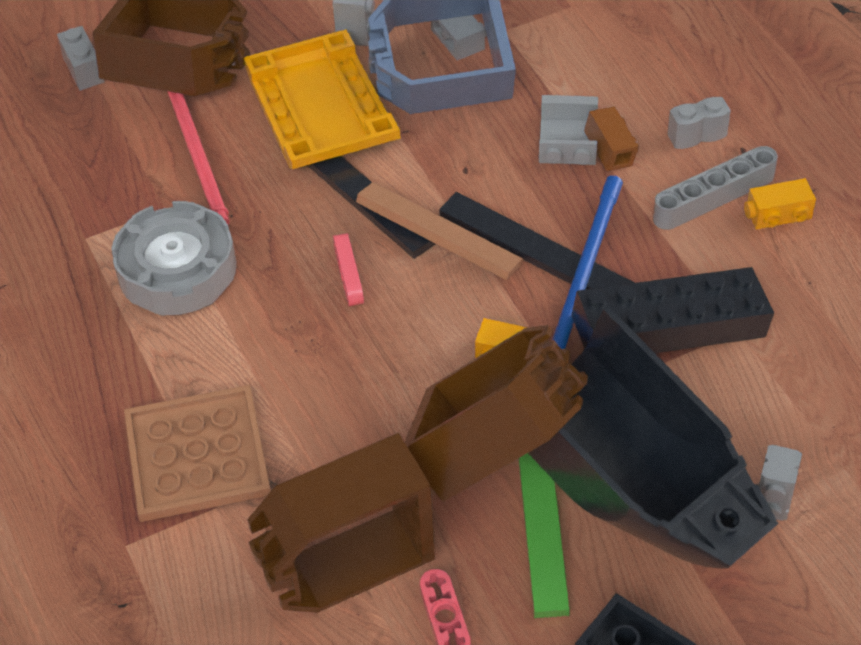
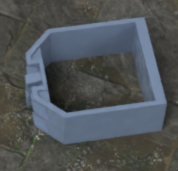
[368,0,516,114]

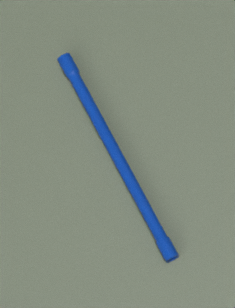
[552,175,623,349]

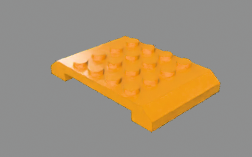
[244,29,401,169]

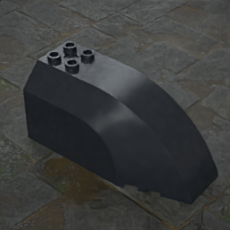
[528,306,778,569]

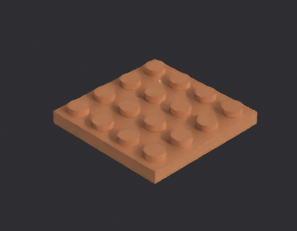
[124,385,271,522]

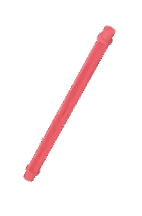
[167,91,230,225]

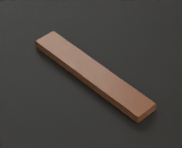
[356,182,523,280]

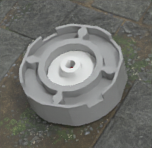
[112,201,237,316]

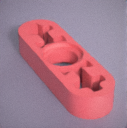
[333,233,364,307]
[420,569,471,645]

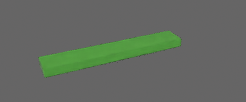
[518,453,569,618]

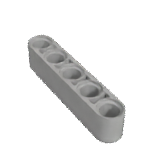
[653,146,778,230]

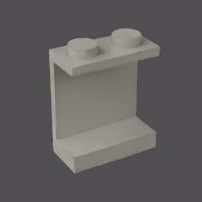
[539,95,598,165]

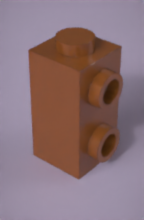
[584,106,639,171]

